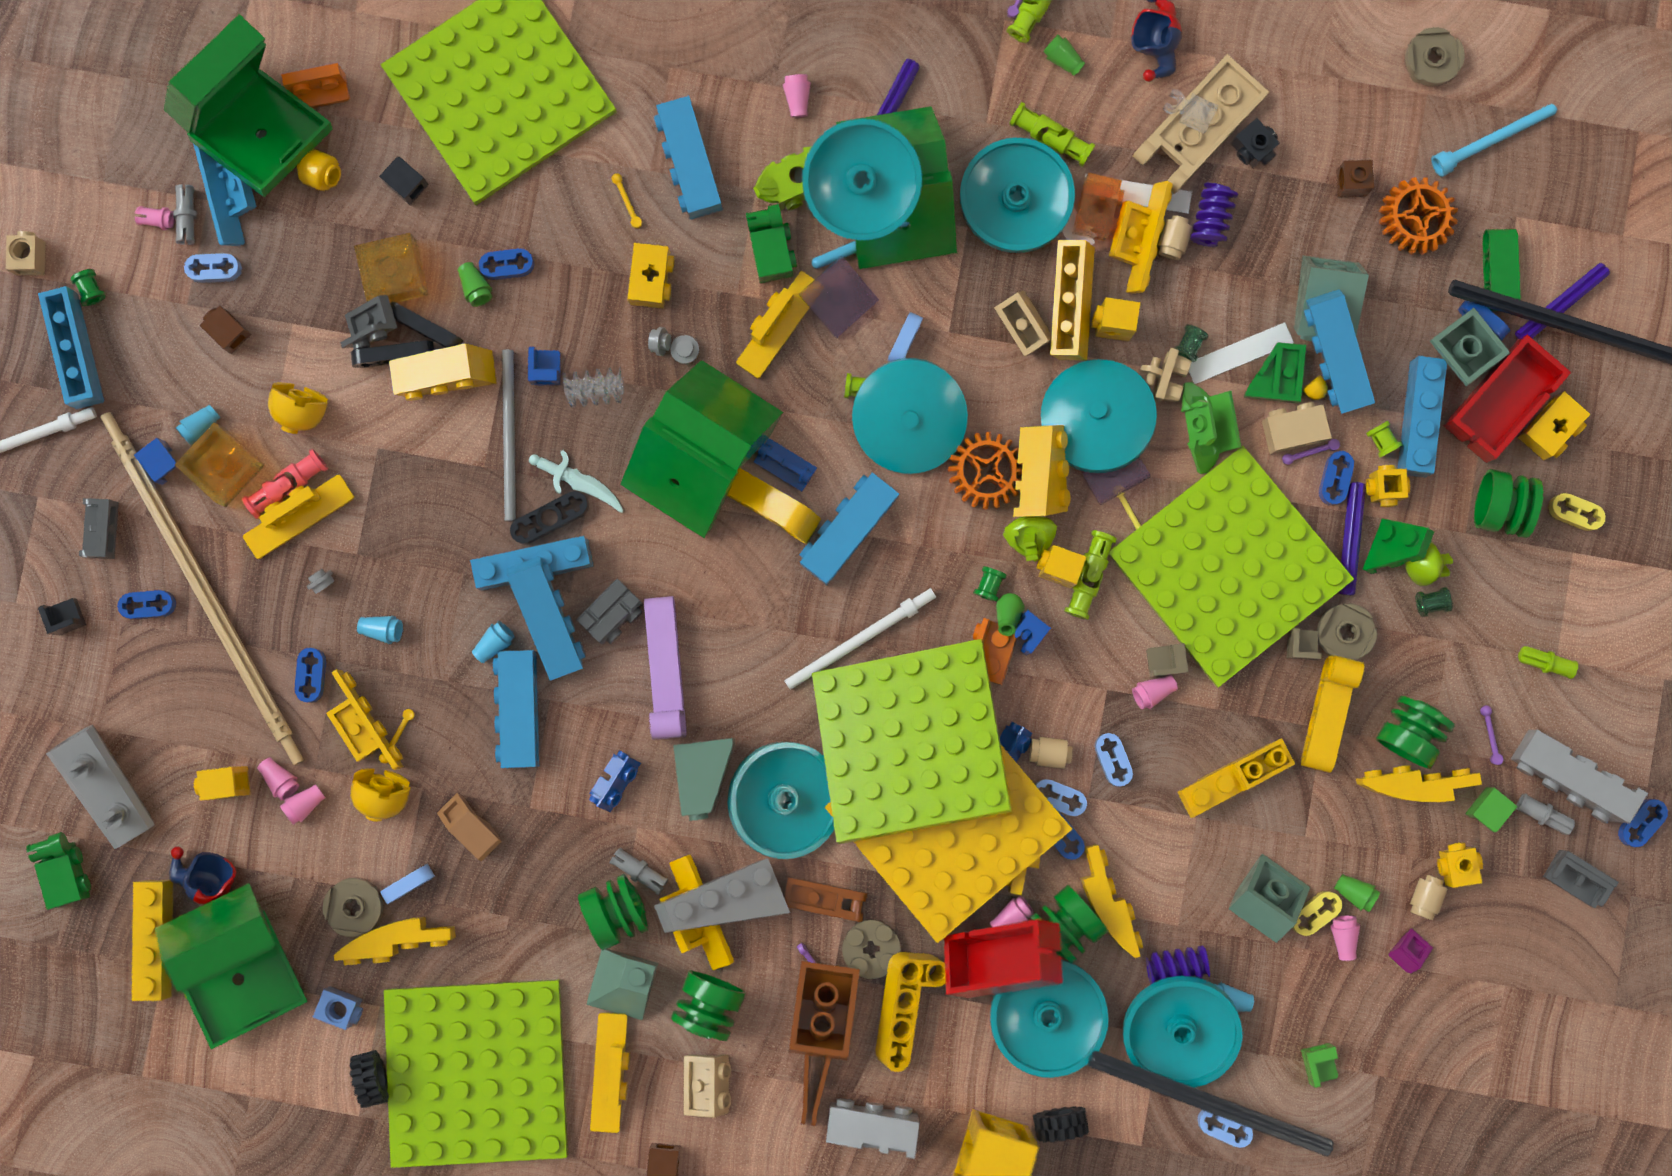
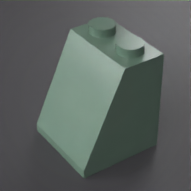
[1294,255,1369,341]
[673,738,736,821]

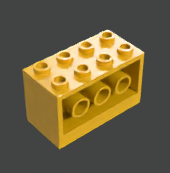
[953,1109,1039,1176]

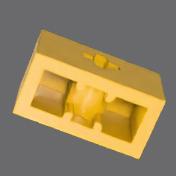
[627,243,675,309]
[1091,297,1140,342]
[1518,391,1590,460]
[1036,545,1086,588]
[194,766,251,801]

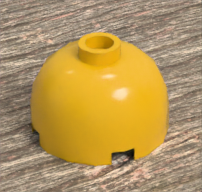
[268,382,328,434]
[350,768,411,822]

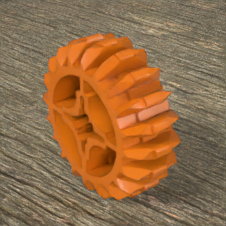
[1379,177,1458,255]
[948,432,1022,510]

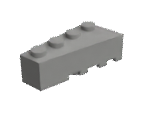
[654,858,790,933]

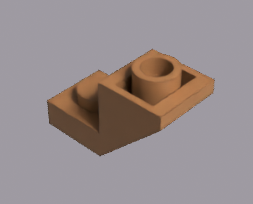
[437,793,502,862]

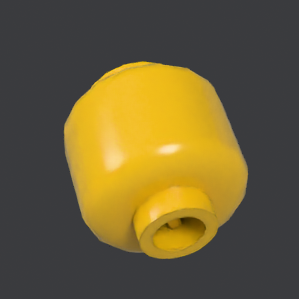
[297,149,341,191]

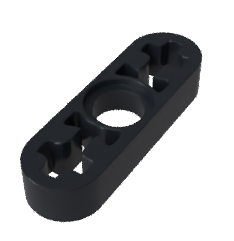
[390,301,464,348]
[350,341,434,368]
[510,491,589,544]

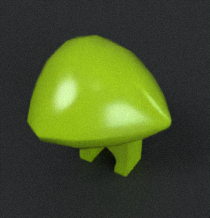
[1003,516,1057,562]
[1405,542,1453,586]

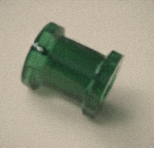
[1174,324,1209,362]
[1415,587,1453,617]

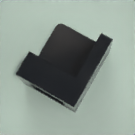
[379,156,429,205]
[38,598,86,636]

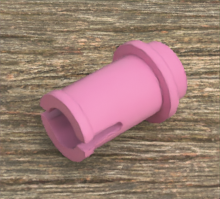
[135,206,175,230]

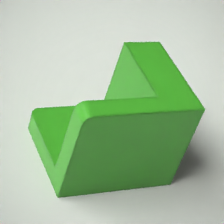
[1465,787,1518,832]
[1301,1043,1338,1088]

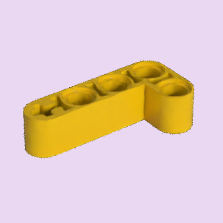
[727,468,821,544]
[1301,655,1364,773]
[875,952,946,1072]

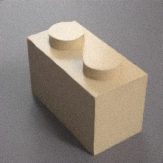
[994,290,1052,356]
[1262,402,1332,454]

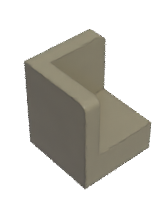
[1287,628,1322,660]
[1146,643,1188,677]

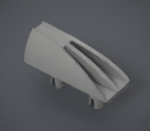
[46,725,155,849]

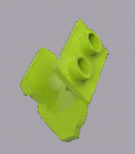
[753,146,812,211]

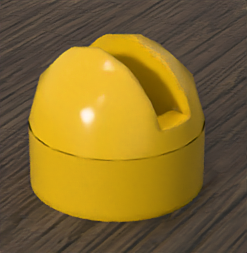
[1302,375,1328,400]

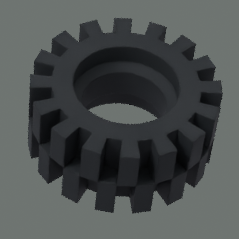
[349,1050,389,1108]
[1033,1106,1089,1142]

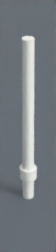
[0,407,97,453]
[784,588,937,690]

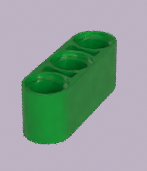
[1482,229,1521,311]

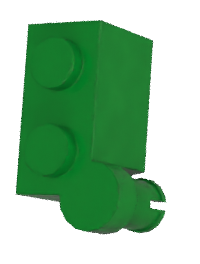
[746,204,797,283]
[26,832,91,910]

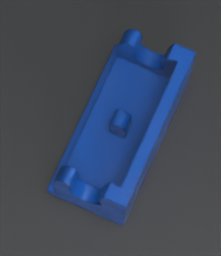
[1015,610,1051,656]

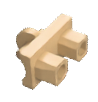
[1140,348,1191,404]

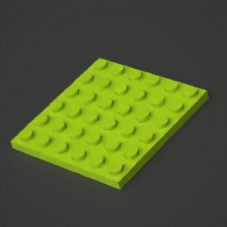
[380,0,617,205]
[1109,446,1354,688]
[812,639,1012,844]
[384,979,568,1168]

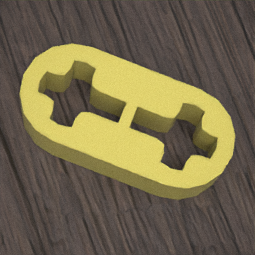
[1548,493,1606,531]
[1292,891,1342,936]

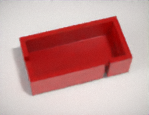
[1443,334,1572,463]
[944,919,1063,998]

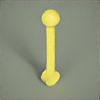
[1113,486,1141,530]

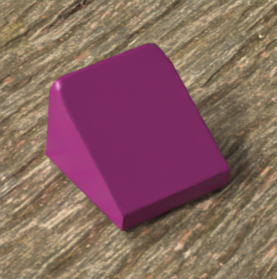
[1388,928,1433,973]

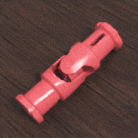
[242,448,328,519]

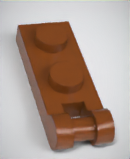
[784,877,868,922]

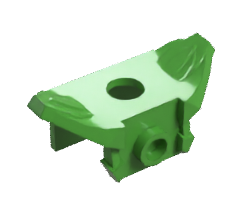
[1181,382,1241,474]

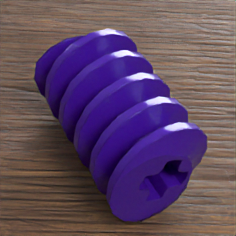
[1190,183,1239,247]
[1146,945,1210,985]

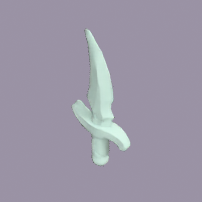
[529,450,623,513]

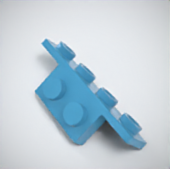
[193,144,256,246]

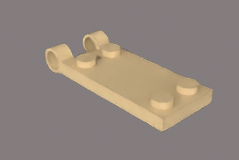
[1133,54,1269,194]

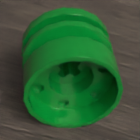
[1474,469,1543,538]
[1376,696,1455,769]
[578,874,649,951]
[1030,884,1109,964]
[671,970,746,1041]

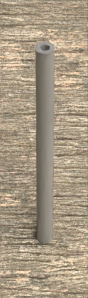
[502,349,516,521]

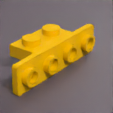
[1109,181,1173,294]
[736,271,824,379]
[243,475,355,559]
[326,669,404,770]
[660,854,734,970]
[590,1012,630,1133]

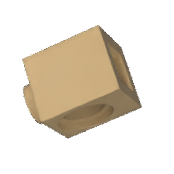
[6,231,45,276]

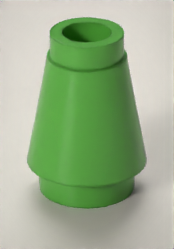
[1043,34,1085,76]
[457,262,492,307]
[996,593,1025,636]
[1334,874,1381,912]

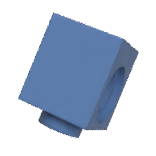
[313,986,363,1030]

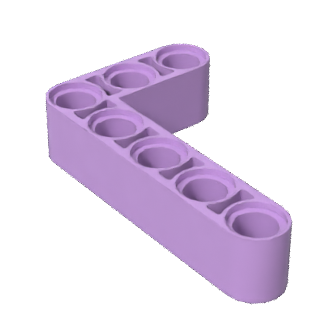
[644,596,686,740]

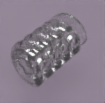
[563,366,624,408]

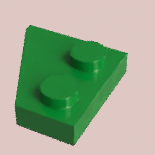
[1244,342,1306,403]
[1362,518,1434,574]

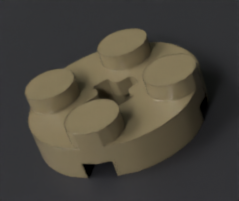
[1405,27,1465,86]
[1317,603,1377,660]
[323,878,383,937]
[842,919,901,979]

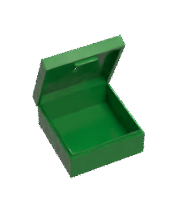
[163,14,333,197]
[836,106,957,269]
[620,360,783,538]
[155,883,308,1050]

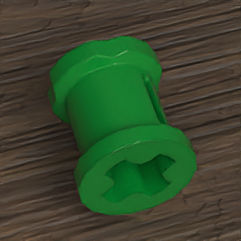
[70,269,106,306]
[973,566,1007,602]

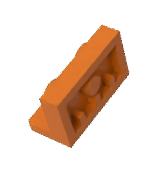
[281,63,350,108]
[973,618,1018,686]

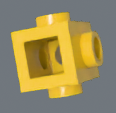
[1366,465,1410,507]
[1437,842,1483,888]

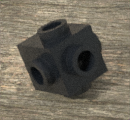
[1231,118,1280,169]

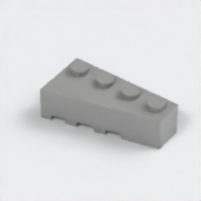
[1511,730,1648,824]

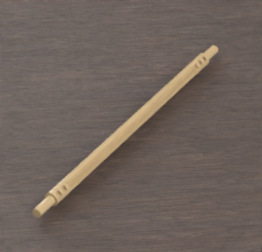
[100,412,304,766]

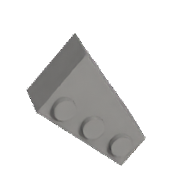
[826,1098,919,1159]

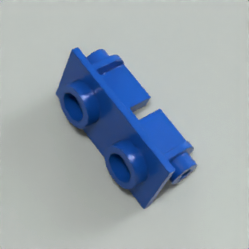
[754,438,817,492]
[999,721,1033,763]
[589,750,641,812]

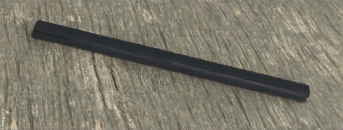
[1448,280,1672,365]
[1088,1051,1334,1157]

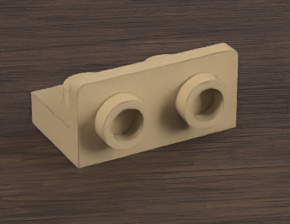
[684,1054,731,1118]

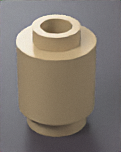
[1158,215,1193,260]
[1029,737,1073,769]
[1410,875,1448,920]

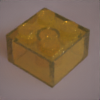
[354,233,429,302]
[174,422,265,507]

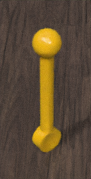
[611,173,642,229]
[379,709,415,764]

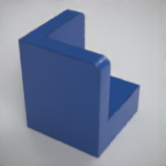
[528,347,561,385]
[134,438,178,485]

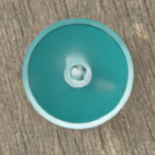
[802,119,922,240]
[960,137,1075,253]
[852,358,968,474]
[1041,359,1157,473]
[727,741,834,859]
[990,959,1108,1078]
[1123,976,1242,1088]

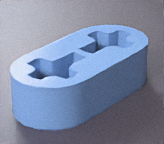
[184,253,242,283]
[887,312,923,361]
[1095,733,1133,787]
[1035,779,1087,816]
[380,864,435,905]
[1197,1110,1253,1148]

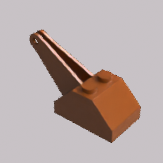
[789,961,860,1126]

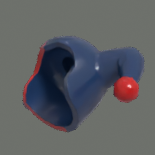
[1131,0,1182,82]
[169,846,236,905]

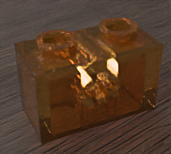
[1072,172,1124,241]

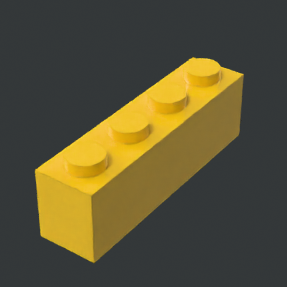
[1050,240,1095,361]
[132,880,173,1001]

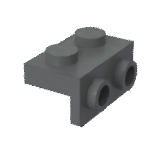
[340,295,397,350]

